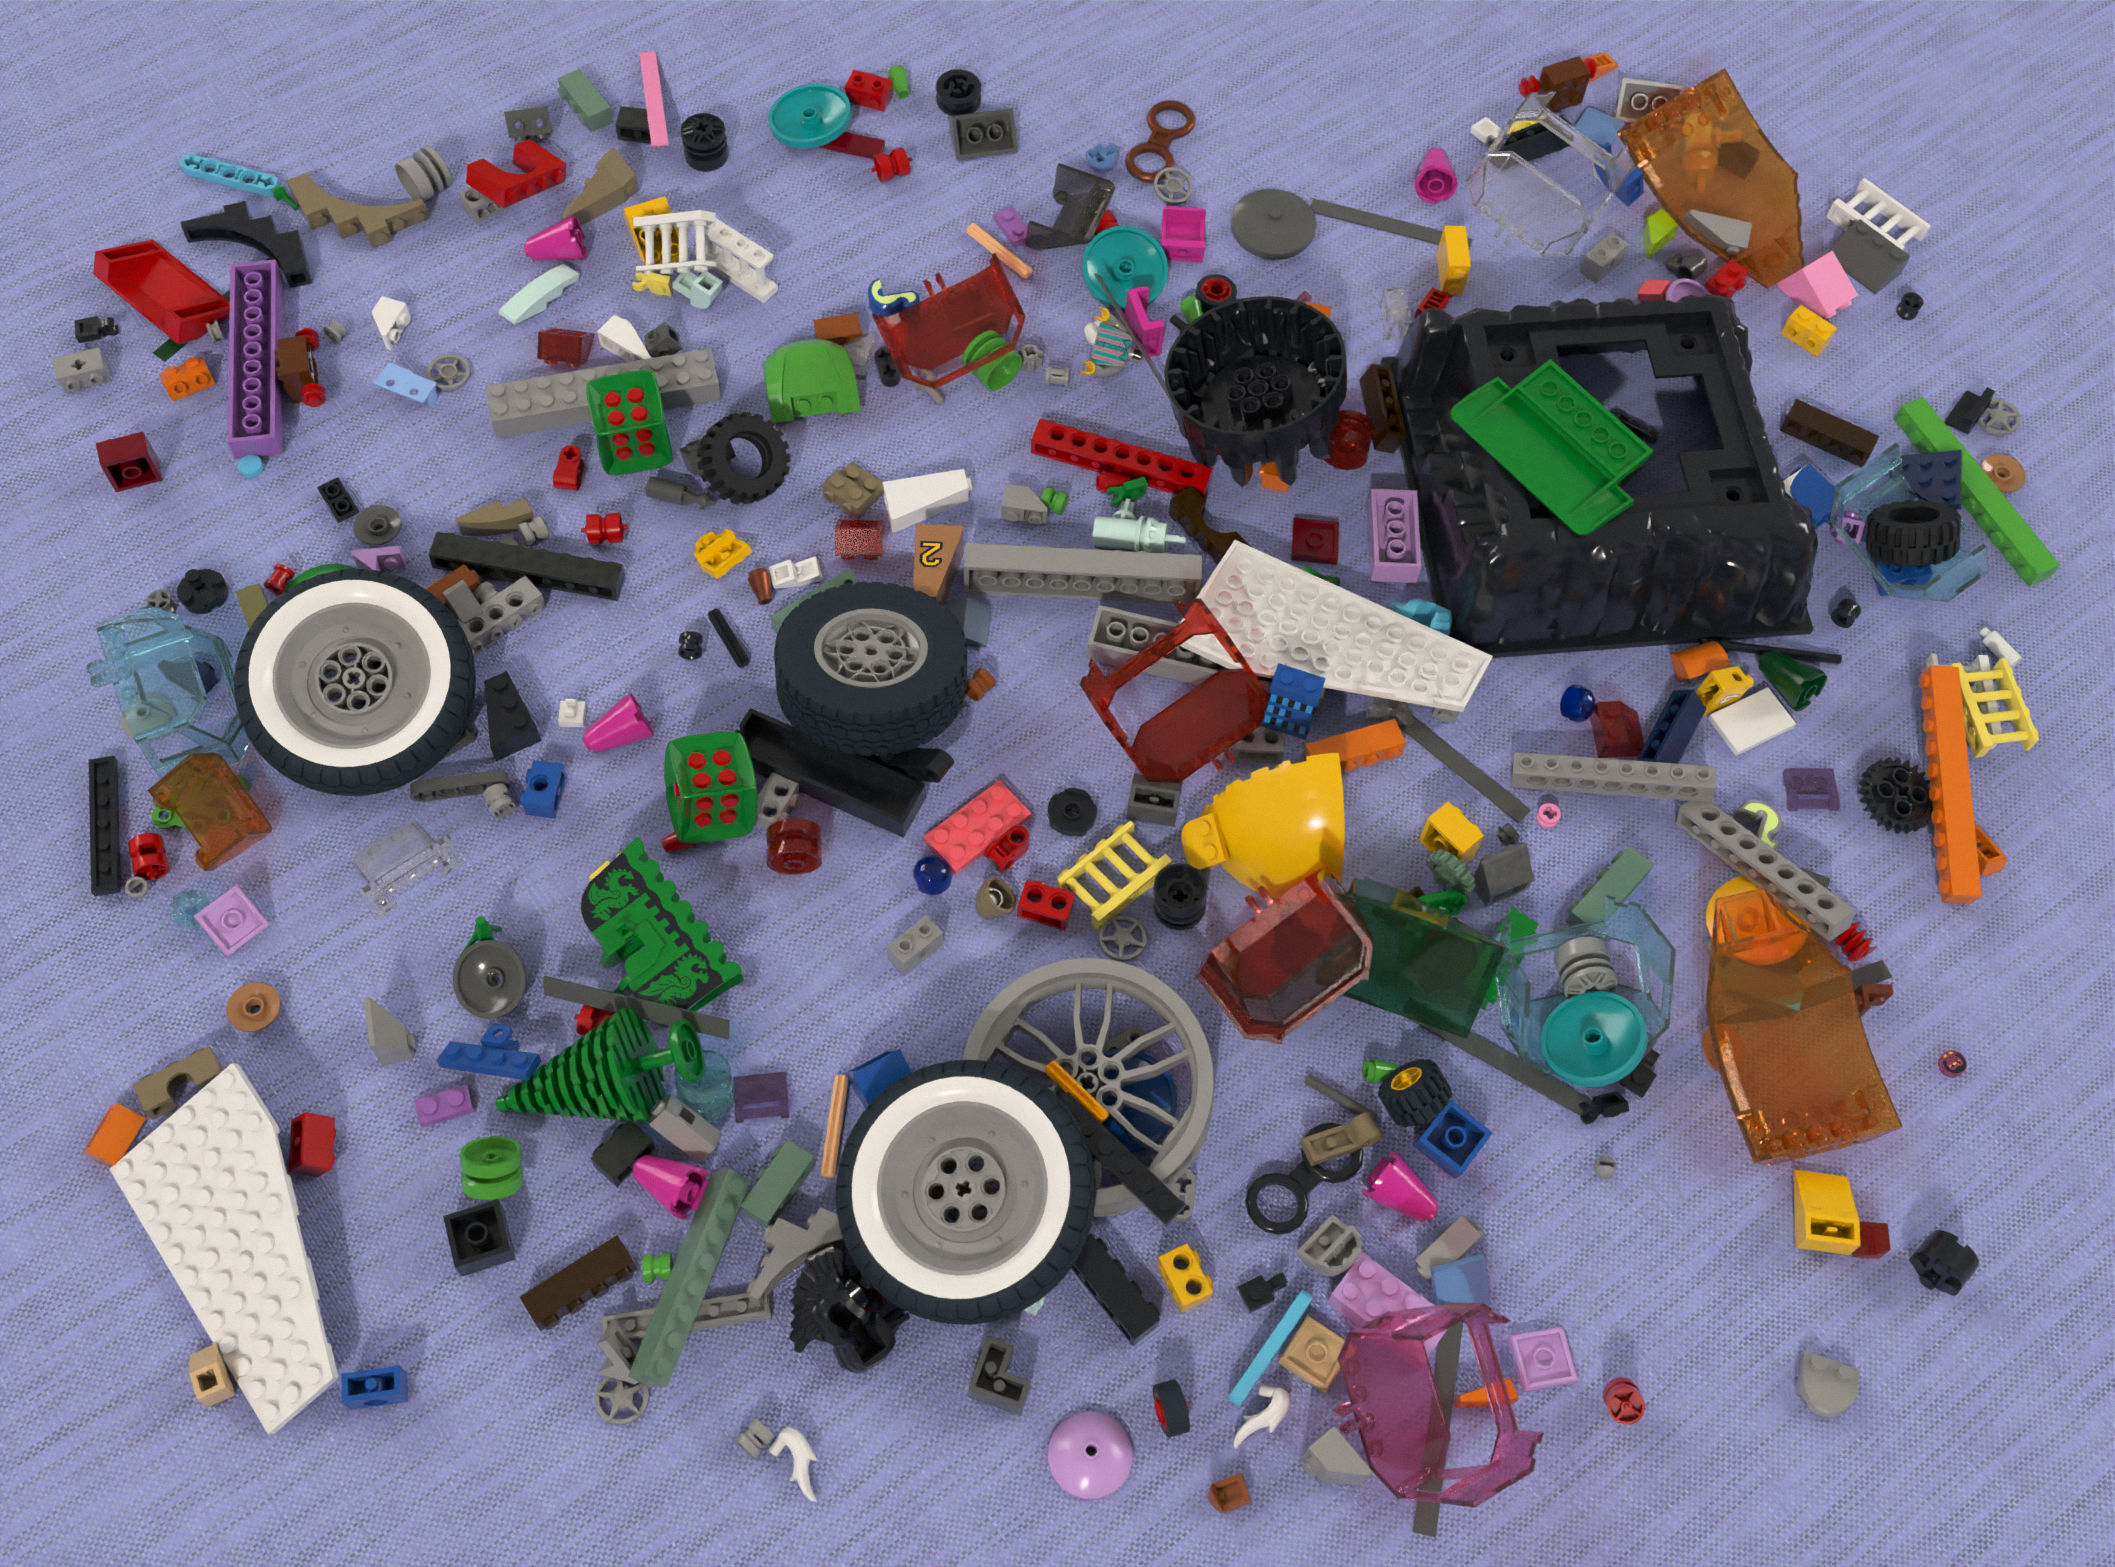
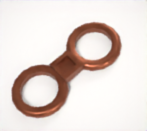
[1125,100,1196,183]

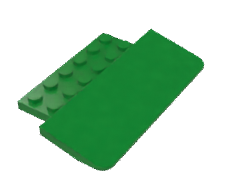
[1451,359,1653,536]

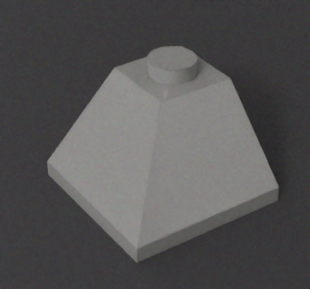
[364,997,417,1065]

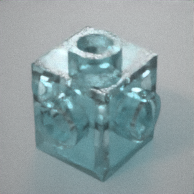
[170,889,210,930]

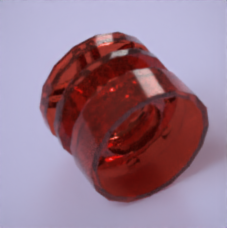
[1324,410,1375,470]

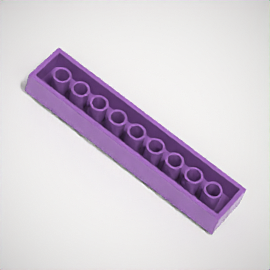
[227,260,283,459]

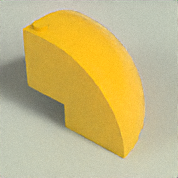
[1200,753,1345,903]

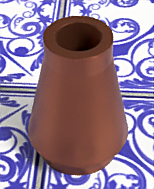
[747,568,772,605]

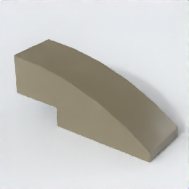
[456,498,534,536]

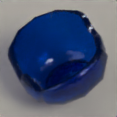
[1560,684,1596,723]
[913,855,952,895]

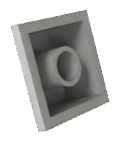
[1301,1426,1373,1486]

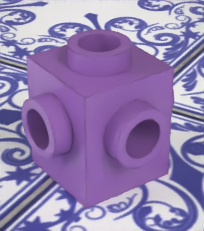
[1829,511,1866,545]

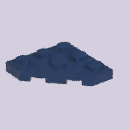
[1889,450,1963,510]

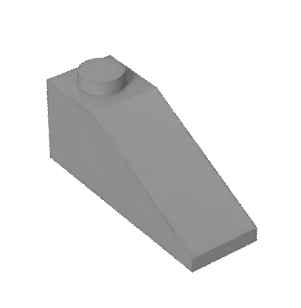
[1683,209,1752,255]

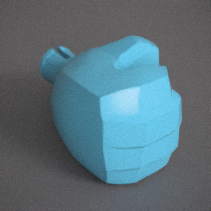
[1389,598,1452,636]

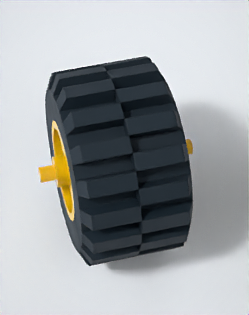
[1378,1059,1452,1127]

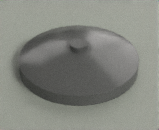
[1231,189,1316,260]

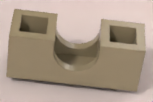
[133,1046,224,1120]

